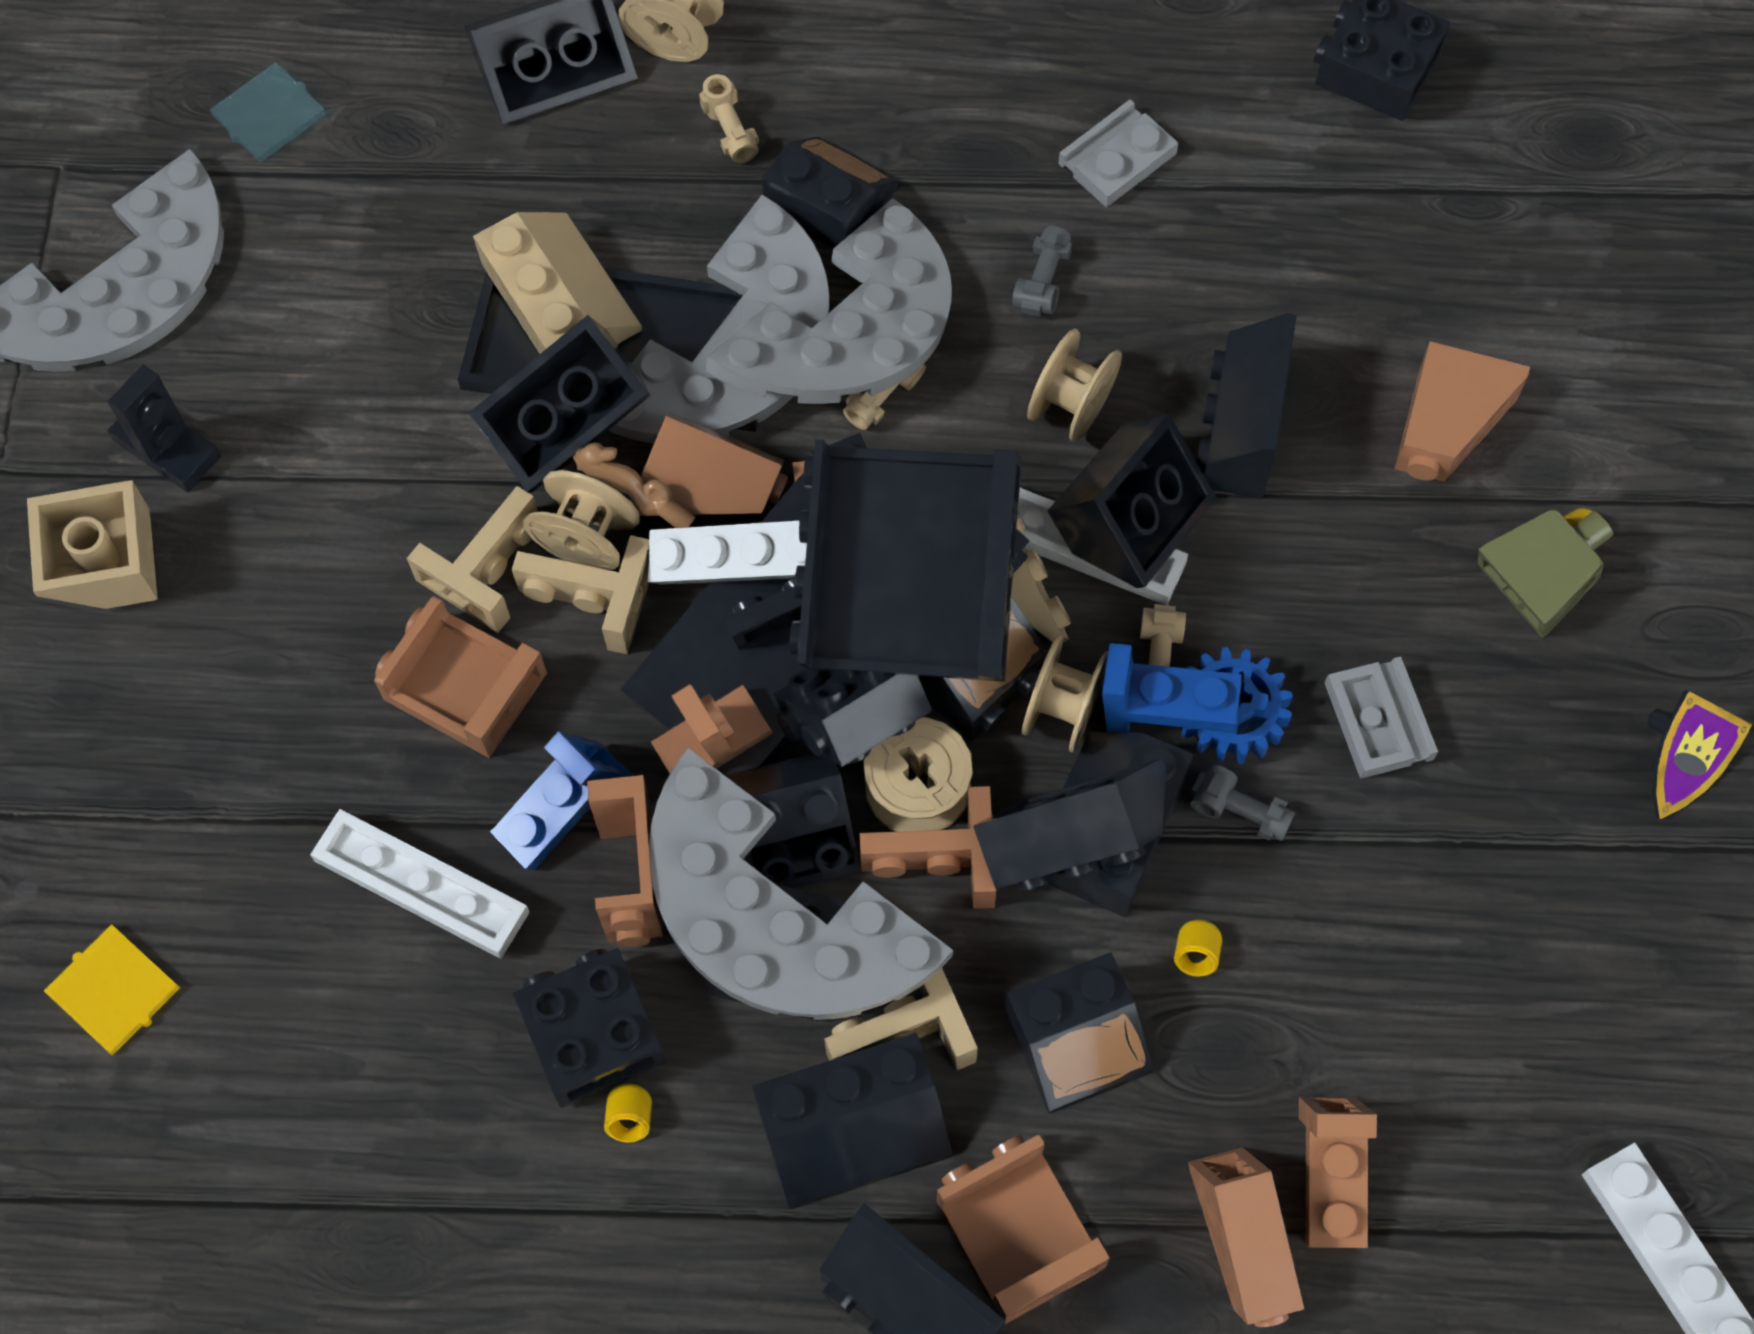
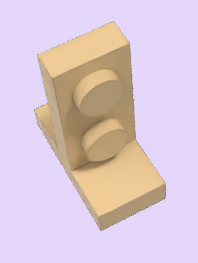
[407,486,538,633]
[512,535,649,655]
[824,968,978,1071]

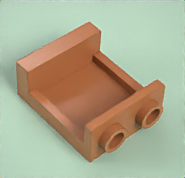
[374,596,547,758]

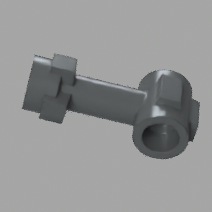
[1012,226,1072,317]
[1190,765,1296,841]

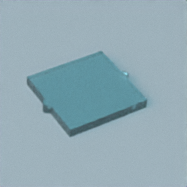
[210,62,326,163]

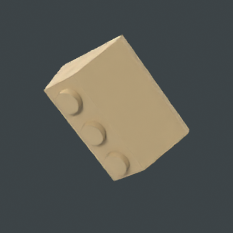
[473,212,642,354]

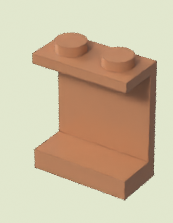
[587,775,663,947]
[936,1134,1110,1325]

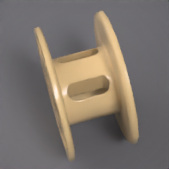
[619,0,724,62]
[1027,328,1122,443]
[523,470,640,571]
[1022,634,1108,753]
[864,717,973,832]

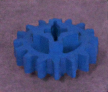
[1181,647,1293,764]

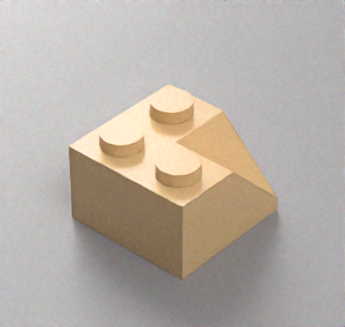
[27,480,158,609]

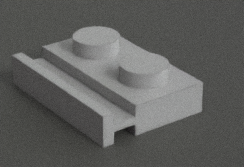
[1058,99,1178,208]
[1324,656,1438,779]

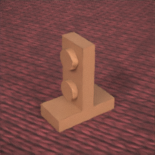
[651,684,773,773]
[860,786,996,909]
[1299,1096,1377,1248]

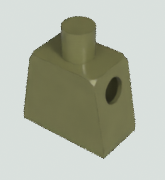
[1478,509,1614,638]

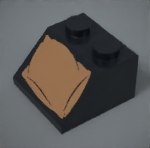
[762,136,899,248]
[926,597,1048,742]
[1004,952,1153,1113]

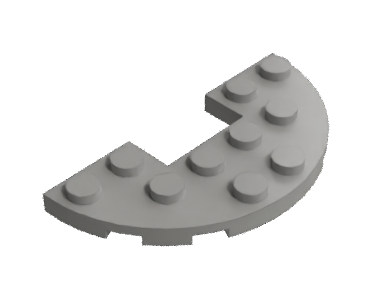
[0,149,224,372]
[608,195,829,443]
[705,198,952,404]
[649,748,953,1020]

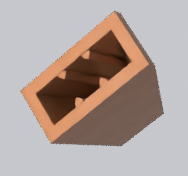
[1394,341,1530,482]
[631,412,788,516]
[1188,1147,1304,1327]

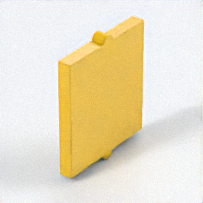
[44,924,180,1056]

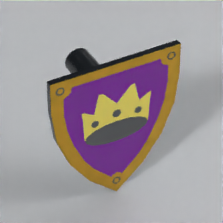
[1648,689,1752,819]

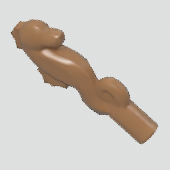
[573,443,695,528]

